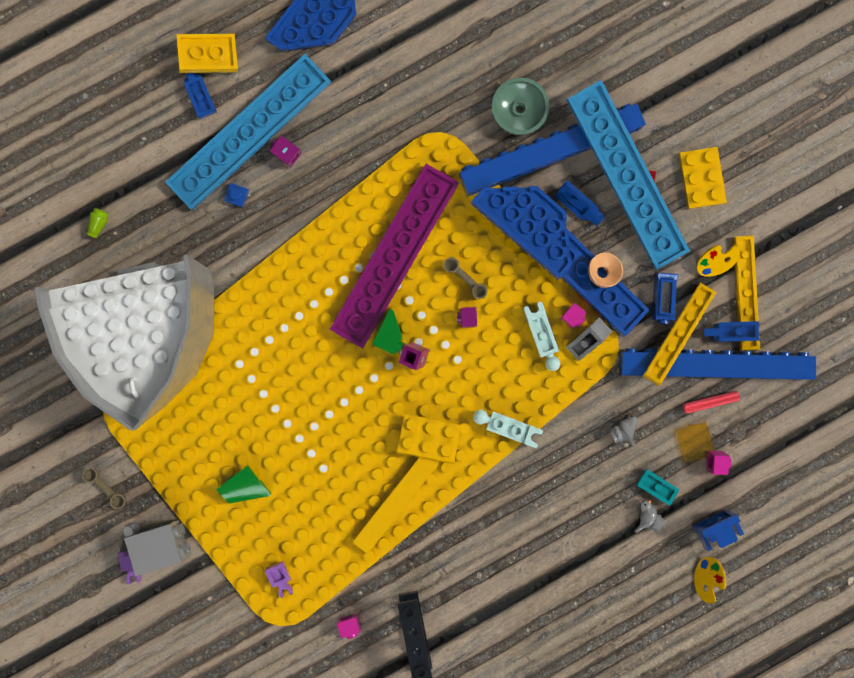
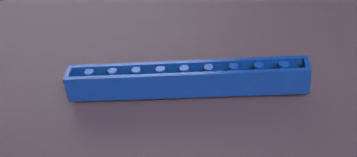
[459,103,646,197]
[619,348,816,380]

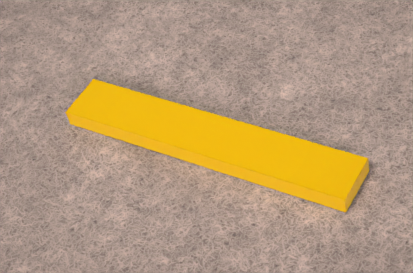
[733,235,760,351]
[642,283,717,386]
[353,457,440,554]

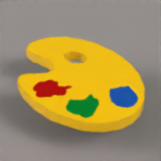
[696,245,740,277]
[694,557,726,604]

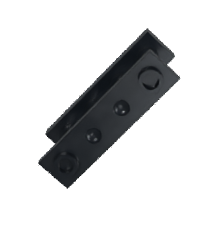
[397,591,433,678]

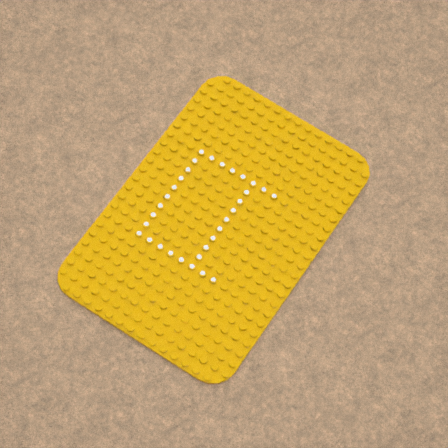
[103,132,619,626]

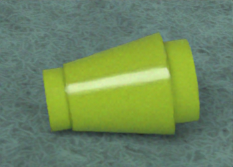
[86,208,109,238]

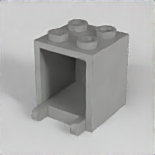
[123,519,191,576]

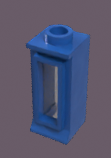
[652,273,678,324]

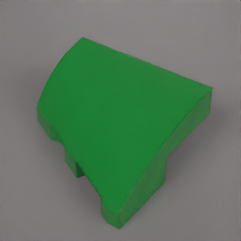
[216,465,272,504]

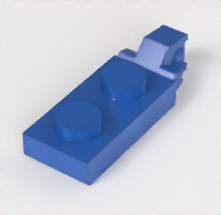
[184,73,217,119]
[555,180,605,226]
[704,321,760,342]

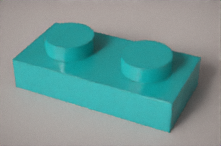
[636,469,680,506]

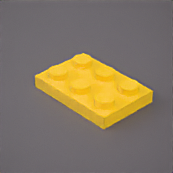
[176,34,238,73]
[678,147,727,210]
[397,414,461,464]

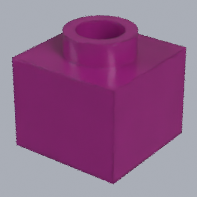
[457,307,477,328]

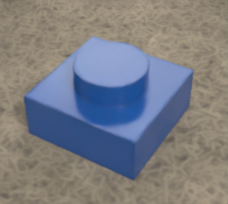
[224,183,249,208]

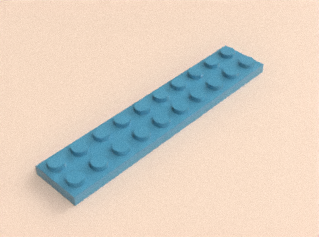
[165,54,331,211]
[566,80,690,270]

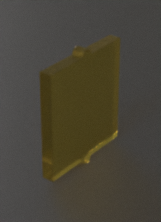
[675,422,715,463]

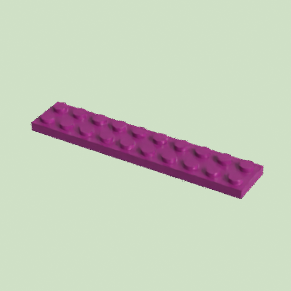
[330,164,459,349]

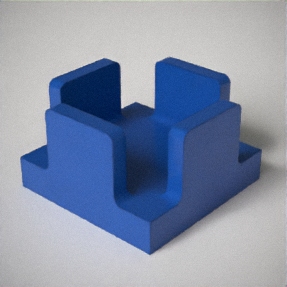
[692,510,744,551]

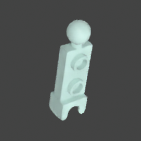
[523,301,560,371]
[473,409,543,448]

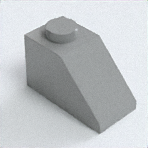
[566,317,612,361]

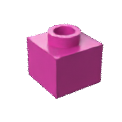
[560,303,586,328]
[706,451,731,475]
[337,613,361,639]

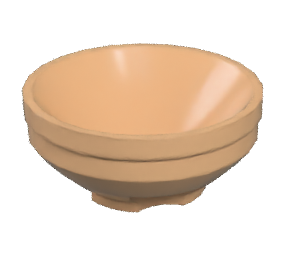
[588,252,623,288]

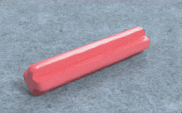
[683,391,740,414]

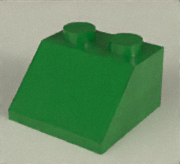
[372,309,405,356]

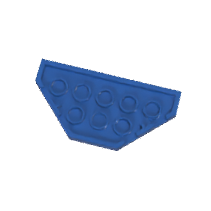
[265,0,357,51]
[470,186,572,280]

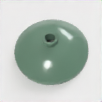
[492,78,549,135]

